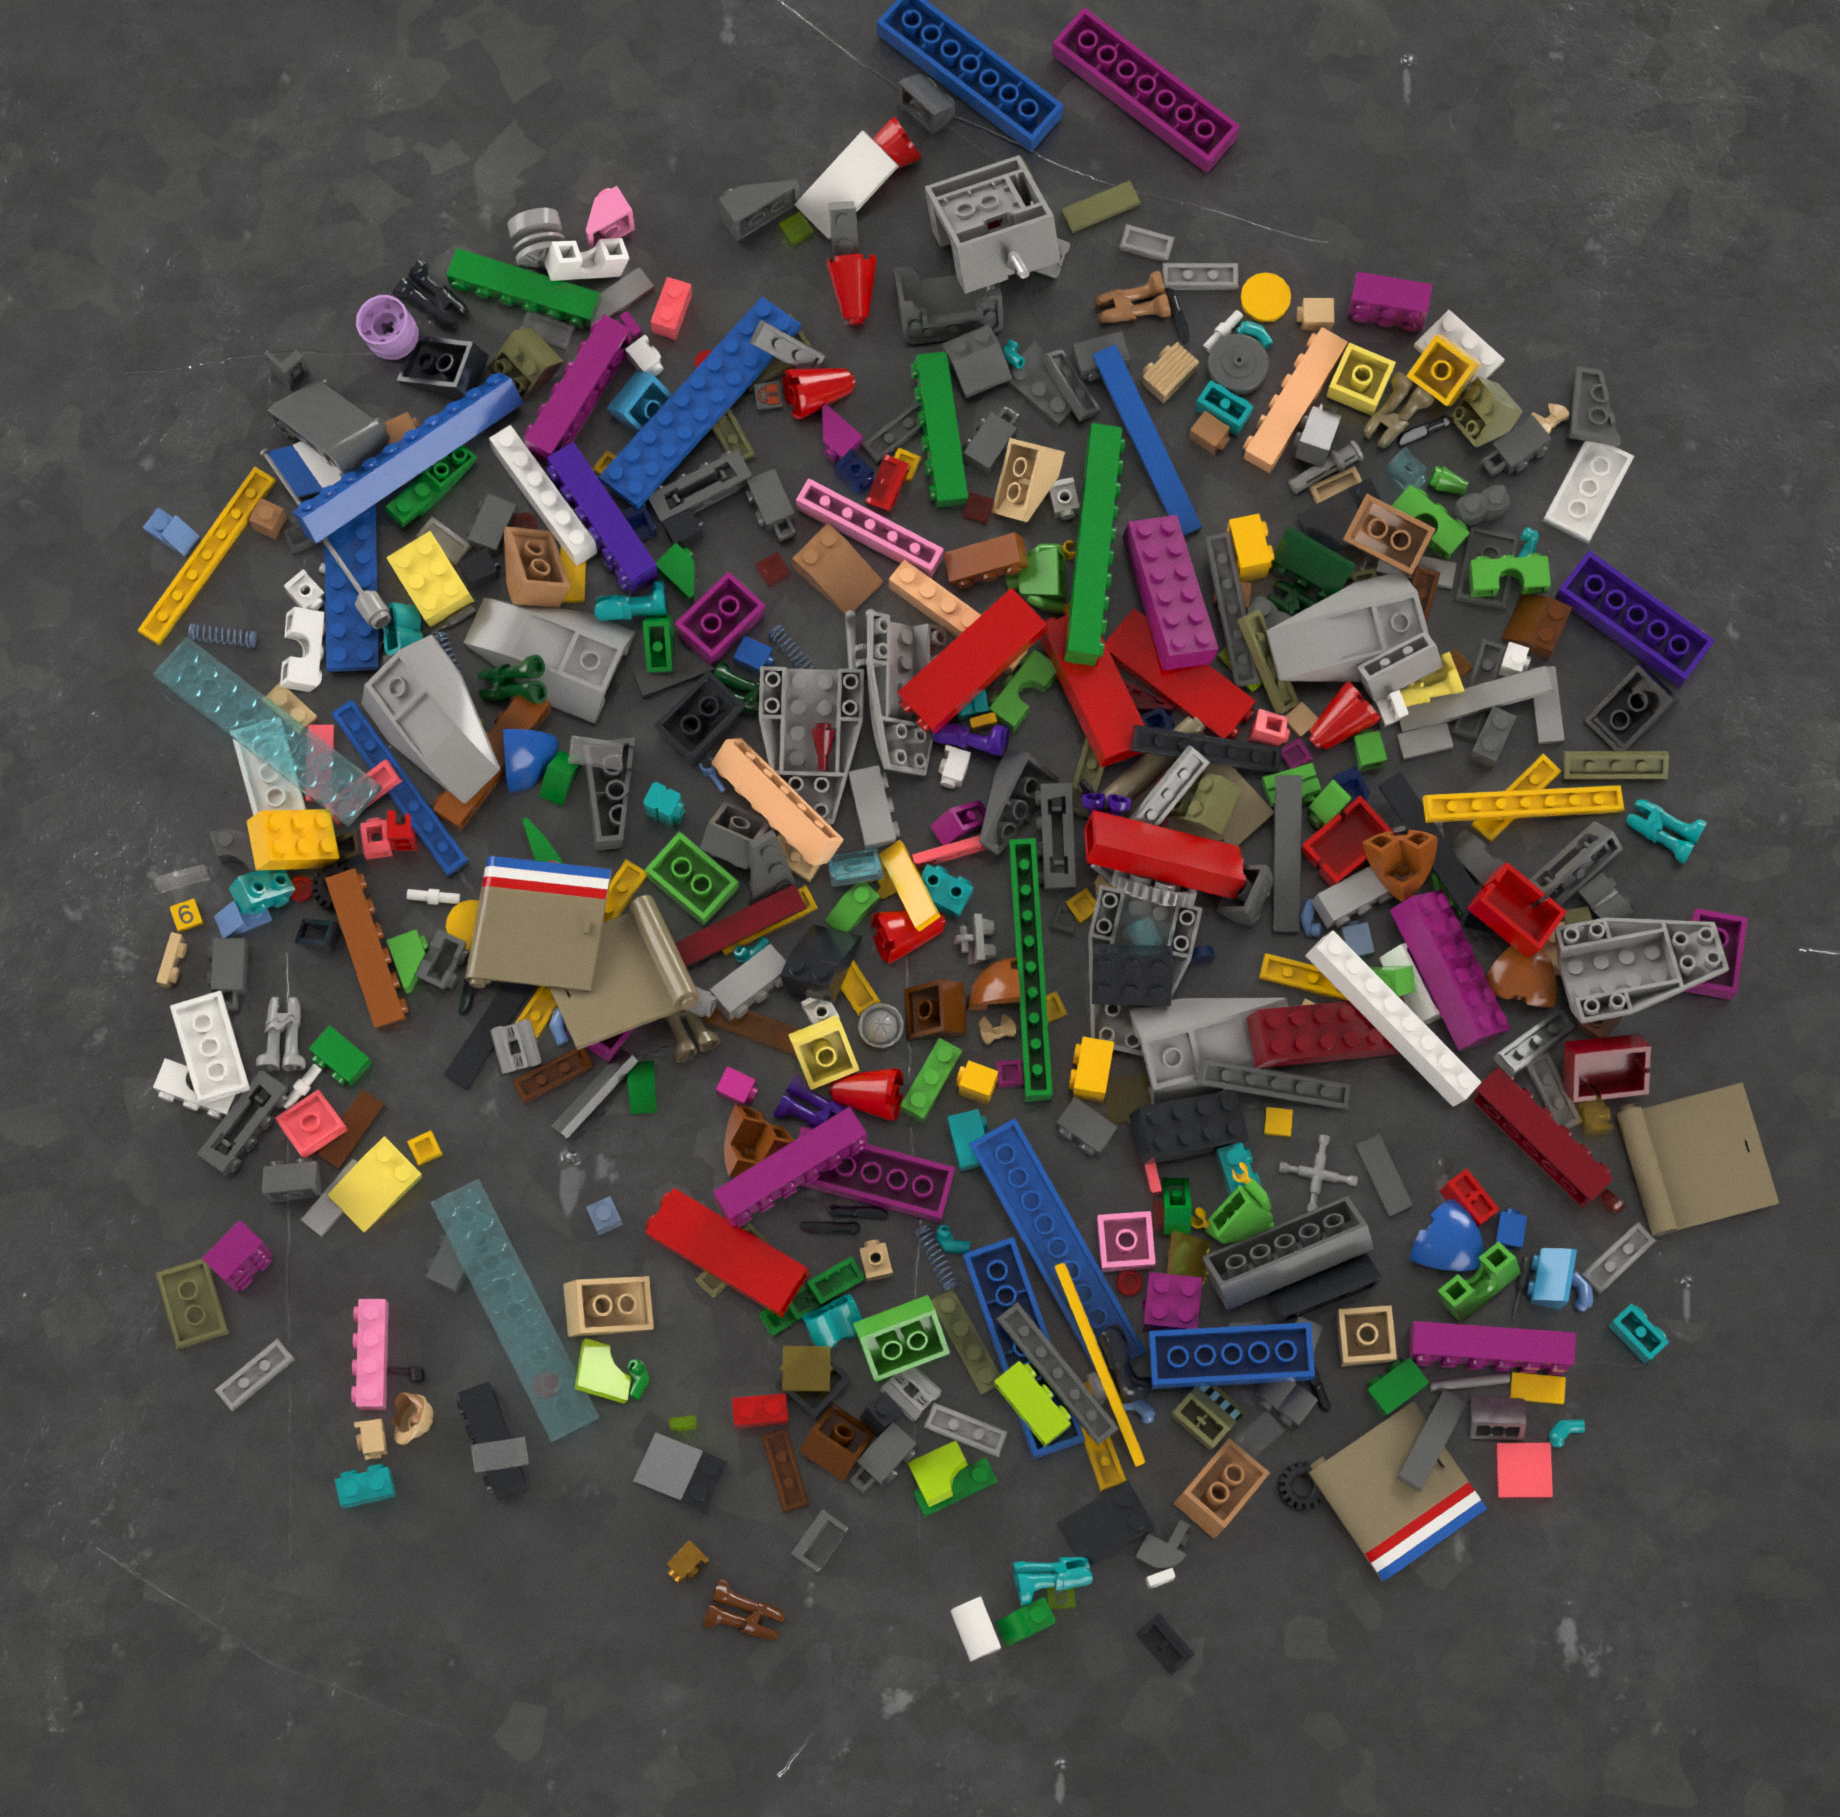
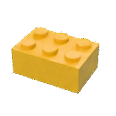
[247,809,339,870]

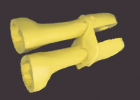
[1400,651,1464,707]

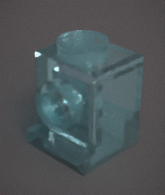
[1386,447,1427,490]
[1125,917,1160,945]

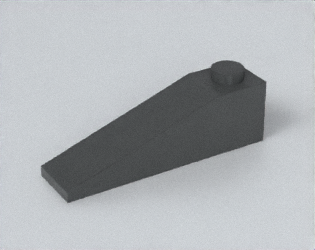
[979,749,1059,855]

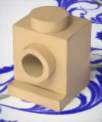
[860,1239,893,1282]
[354,1419,387,1461]

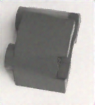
[415,929,470,989]

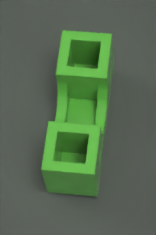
[1392,485,1470,561]
[1468,553,1551,597]
[988,649,1057,733]
[900,1038,962,1124]
[1438,1241,1521,1323]

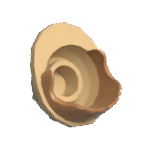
[392,1393,433,1445]

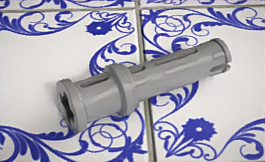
[1288,440,1364,494]

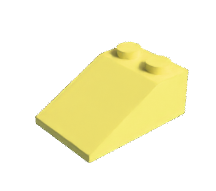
[328,1136,422,1233]

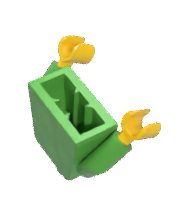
[1006,540,1076,616]
[1191,1162,1274,1245]

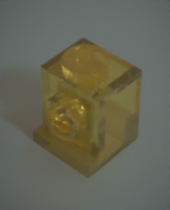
[1579,1095,1614,1136]

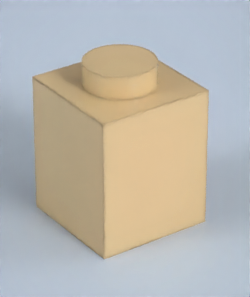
[1297,298,1334,331]

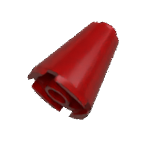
[872,117,922,170]
[827,254,877,325]
[782,368,856,419]
[1309,681,1381,750]
[870,910,946,964]
[829,1068,904,1121]

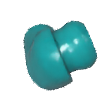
[1237,321,1274,349]
[1002,339,1025,369]
[1517,527,1539,558]
[733,936,772,963]
[935,1225,970,1254]
[1549,1420,1585,1448]

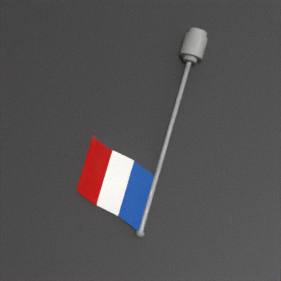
[260,441,391,629]

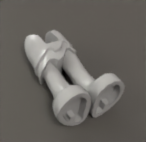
[256,997,306,1072]

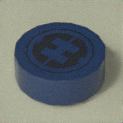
[1190,946,1215,964]

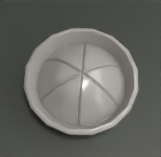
[858,1003,904,1048]

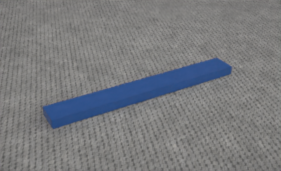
[1092,344,1202,536]
[331,699,469,877]

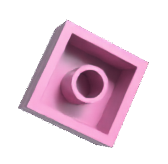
[1096,1211,1155,1273]

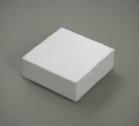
[1145,1568,1176,1589]

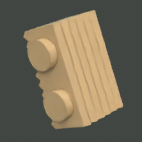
[1141,342,1199,403]

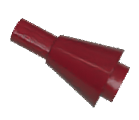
[810,723,836,771]

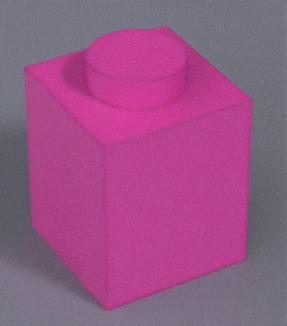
[716,1066,759,1106]

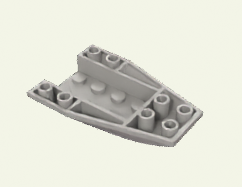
[1266,571,1429,682]
[464,598,636,724]
[867,611,946,776]
[361,635,500,804]
[759,666,864,824]
[1088,885,1202,1056]
[1554,918,1729,1024]
[1129,998,1288,1105]

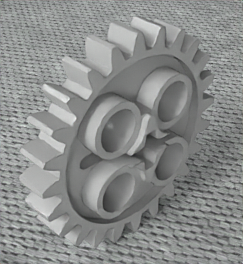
[1112,870,1197,907]

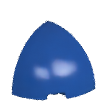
[503,729,559,793]
[1410,1199,1484,1271]

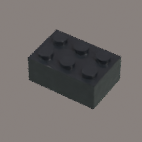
[1092,944,1173,1006]

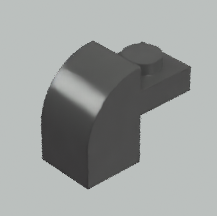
[1134,1520,1191,1570]

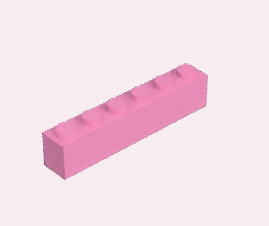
[796,478,944,579]

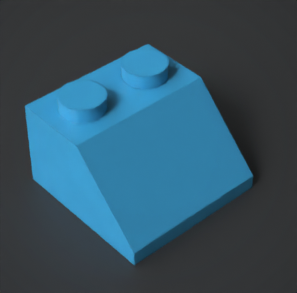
[606,370,672,434]
[1526,1248,1577,1310]

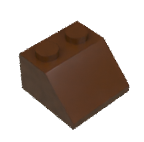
[1501,594,1573,661]
[904,979,967,1040]
[799,1403,876,1481]

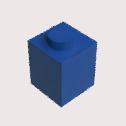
[733,635,775,677]
[1493,1209,1527,1251]

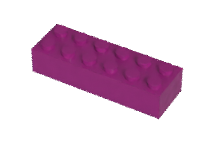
[524,314,632,467]
[1122,515,1219,671]
[1390,890,1511,1051]
[713,1107,867,1227]
[798,1127,955,1223]
[1407,1321,1576,1376]

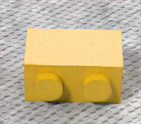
[956,1060,998,1106]

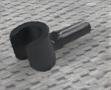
[387,1365,425,1382]

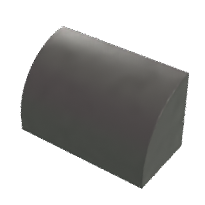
[1469,1397,1526,1441]

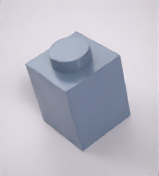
[1340,920,1375,960]
[586,1196,623,1236]

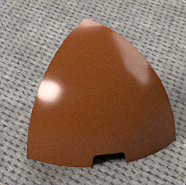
[1363,830,1437,902]
[1486,946,1556,1007]
[966,956,1020,1011]
[724,1103,795,1177]

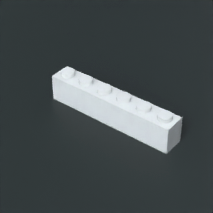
[489,425,597,567]

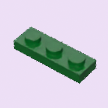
[913,1457,998,1517]

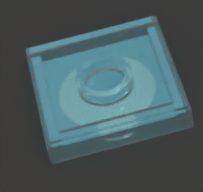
[827,849,884,887]

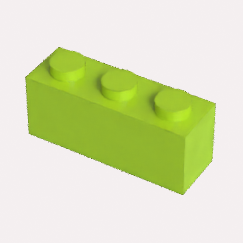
[994,1361,1071,1447]

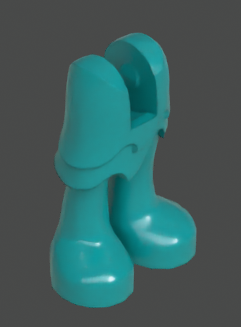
[594,580,668,621]
[1626,799,1707,865]
[1013,1557,1093,1606]

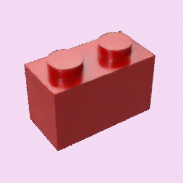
[732,1393,789,1429]

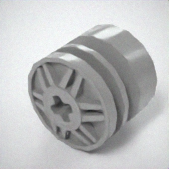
[507,208,565,270]

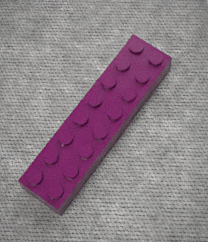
[1052,7,1240,173]

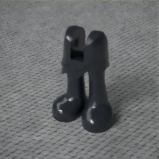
[392,258,469,329]
[1099,1324,1152,1404]

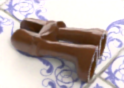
[702,1578,785,1640]

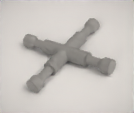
[1278,1135,1358,1212]

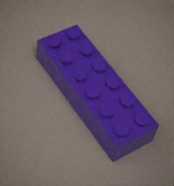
[546,442,658,597]
[1555,550,1715,688]

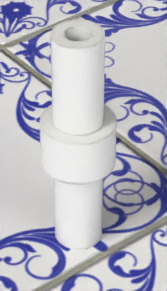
[1203,310,1244,353]
[407,888,460,905]
[282,1063,322,1109]

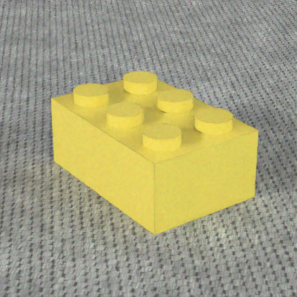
[386,531,474,628]

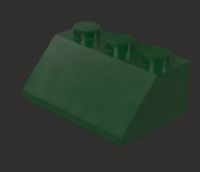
[1271,526,1356,601]

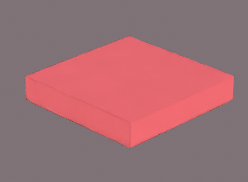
[274,1089,347,1158]
[1496,1443,1553,1498]

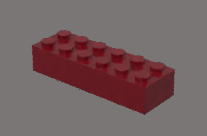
[1247,996,1405,1068]
[1469,1067,1614,1210]

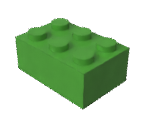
[645,831,739,927]
[853,1295,950,1382]

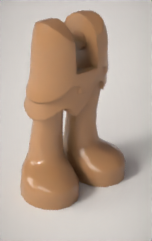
[1094,271,1171,323]

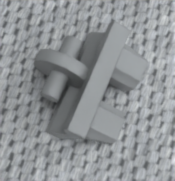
[953,914,996,966]

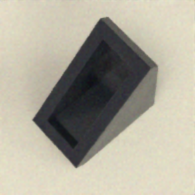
[329,829,367,867]
[295,918,342,956]

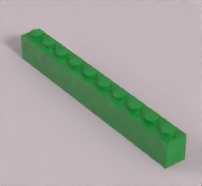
[1064,423,1125,666]
[1009,838,1052,1102]

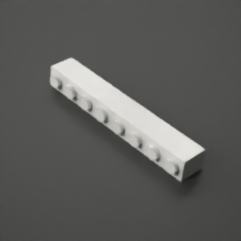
[1305,931,1481,1107]

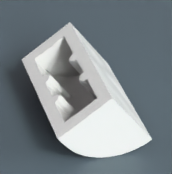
[950,1597,1001,1662]

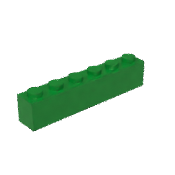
[446,248,601,328]
[911,351,968,508]

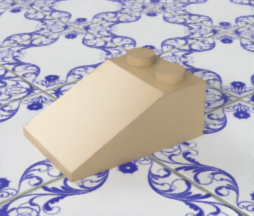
[991,438,1065,522]
[563,1276,654,1337]

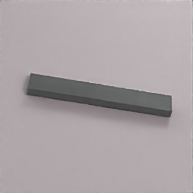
[1204,531,1260,687]
[1272,775,1302,932]
[1196,1058,1351,1110]
[996,1302,1119,1446]

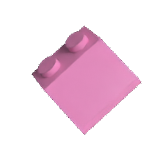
[586,186,635,250]

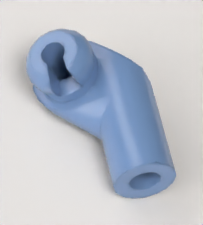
[1300,899,1323,938]
[549,1007,569,1046]
[1571,1271,1594,1312]
[1123,1398,1156,1424]

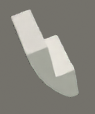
[1372,690,1409,729]

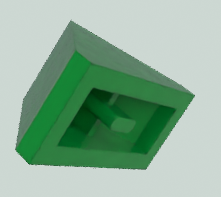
[539,750,583,807]
[628,1060,657,1115]

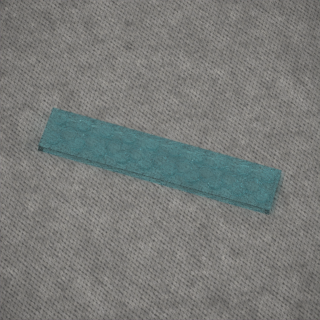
[153,637,382,827]
[430,1179,600,1442]

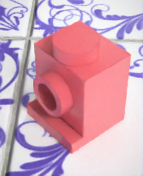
[1248,709,1290,747]
[360,817,393,860]

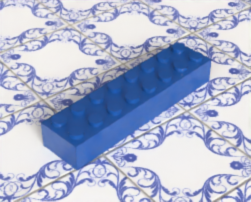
[877,0,1064,153]
[963,1237,1085,1460]

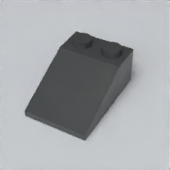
[719,180,800,241]

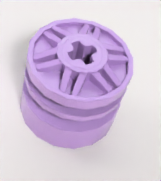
[356,295,419,360]

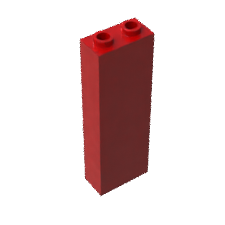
[897,588,1048,735]
[1105,608,1256,740]
[1039,613,1145,768]
[1084,810,1246,899]
[645,1188,810,1318]

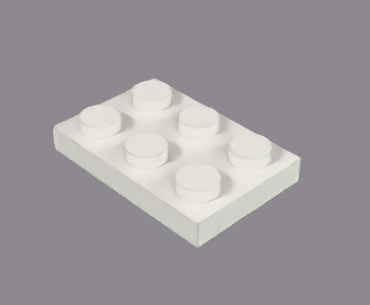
[1414,310,1505,394]

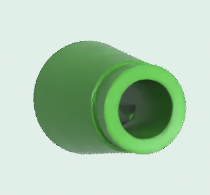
[1428,466,1468,496]

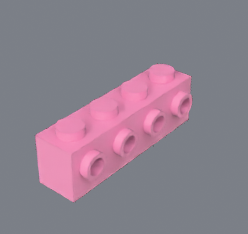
[351,1299,389,1410]

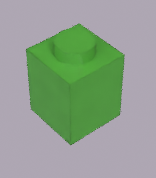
[1352,729,1387,772]

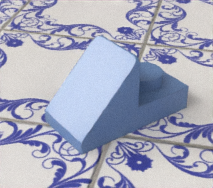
[143,508,201,558]
[214,901,272,938]

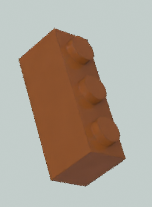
[944,532,1029,589]

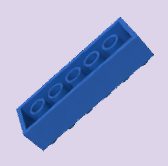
[1148,1322,1315,1389]

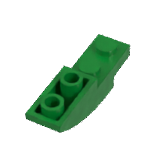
[385,444,477,528]

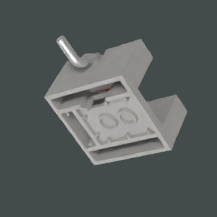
[925,155,1061,294]

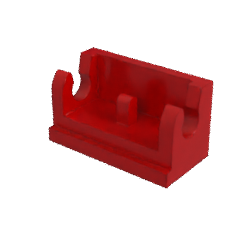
[865,455,911,513]
[387,810,419,851]
[1439,1168,1500,1228]

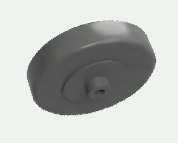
[1207,334,1269,395]

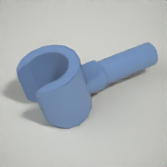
[699,757,727,793]

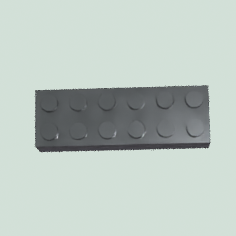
[1202,1196,1374,1310]

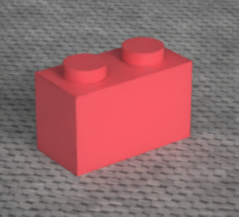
[650,277,692,340]

